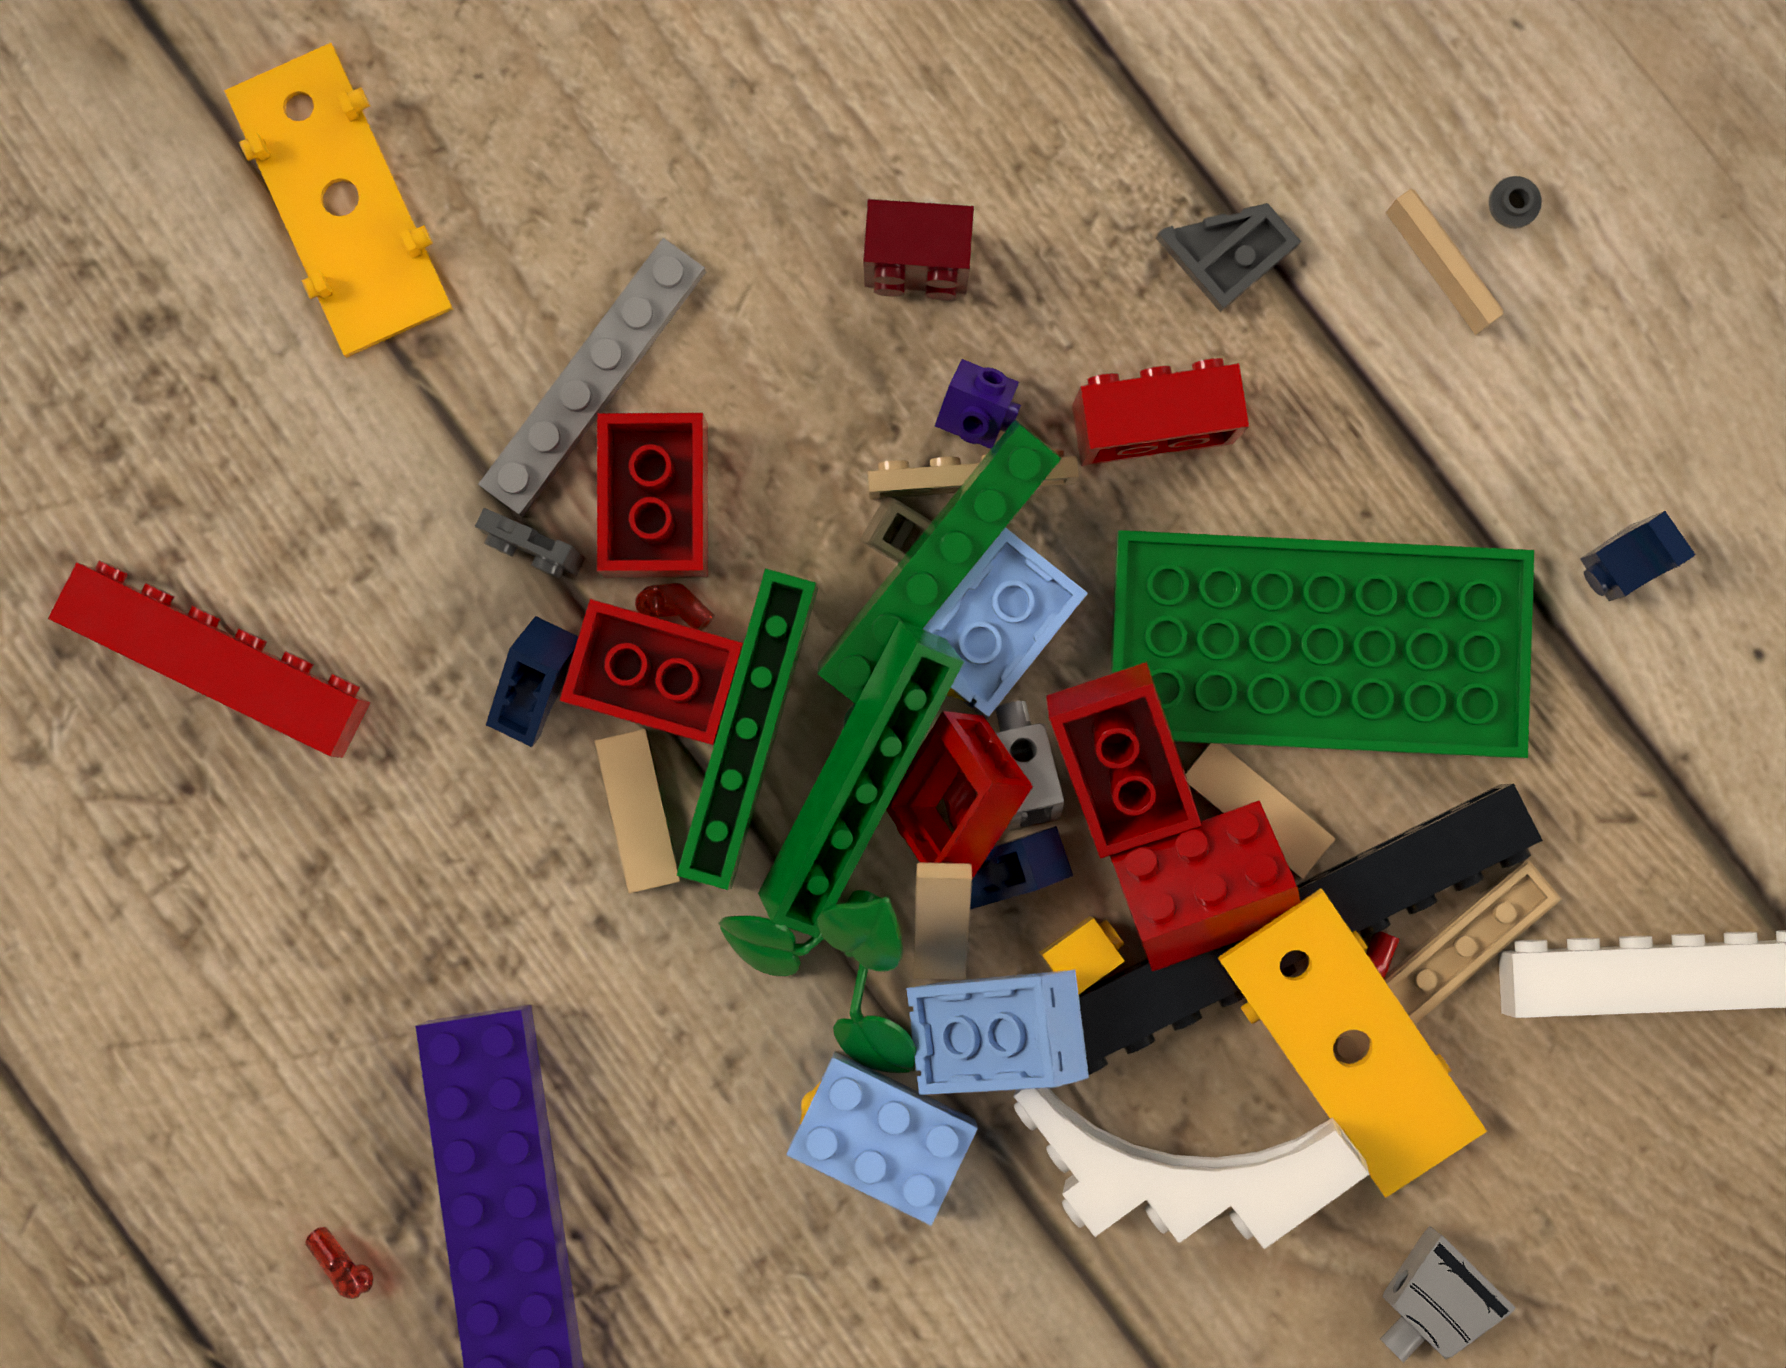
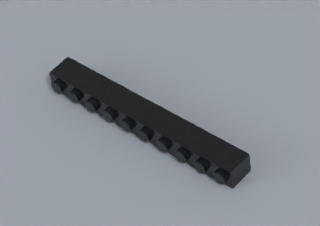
[1079,783,1543,1075]

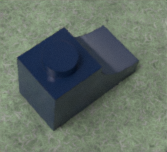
[1580,511,1696,601]
[486,616,579,747]
[970,826,1073,910]

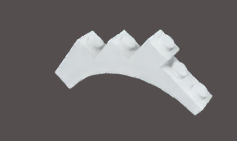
[1014,1088,1369,1249]

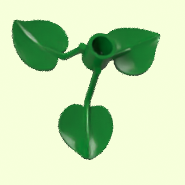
[718,890,916,1073]

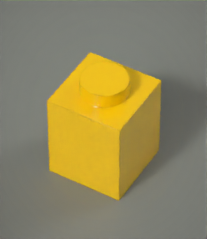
[1039,916,1125,995]

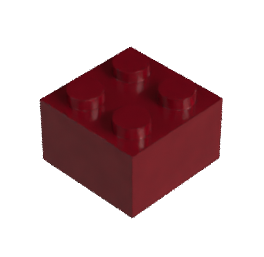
[863,199,974,300]

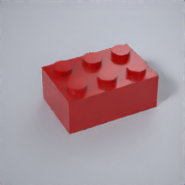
[1072,358,1249,466]
[597,413,708,578]
[559,599,743,746]
[1046,662,1202,859]
[1110,800,1301,972]

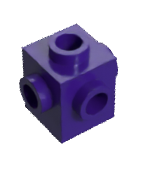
[934,359,1021,449]

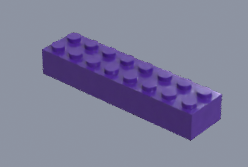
[415,1004,584,1368]

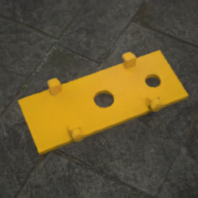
[224,42,453,358]
[1218,888,1488,1198]

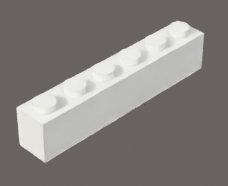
[1498,930,1786,1018]

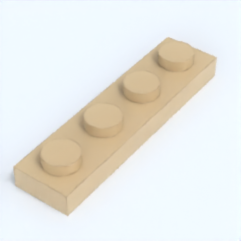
[868,449,1079,500]

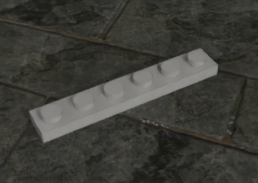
[478,238,706,517]

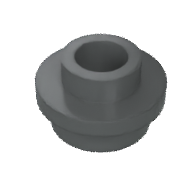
[1489,176,1542,229]

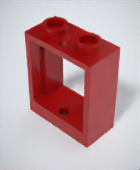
[886,711,1033,879]

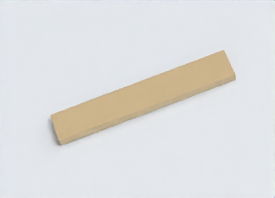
[1287,859,1562,1073]

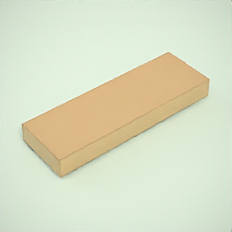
[1385,188,1504,335]
[595,729,681,893]
[1185,743,1335,879]
[913,863,972,980]

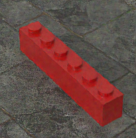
[48,560,371,758]

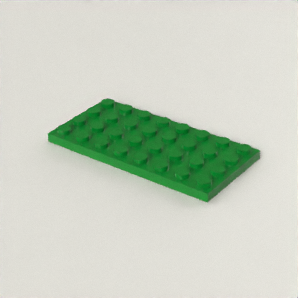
[1110,530,1534,759]

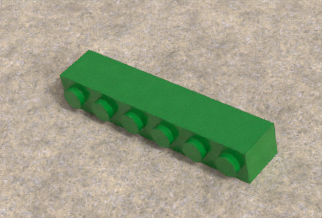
[817,420,1062,704]
[676,568,818,890]
[758,620,964,938]

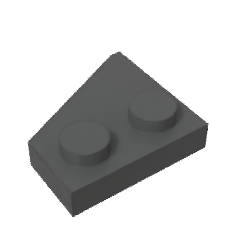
[1156,203,1301,312]
[475,508,585,579]

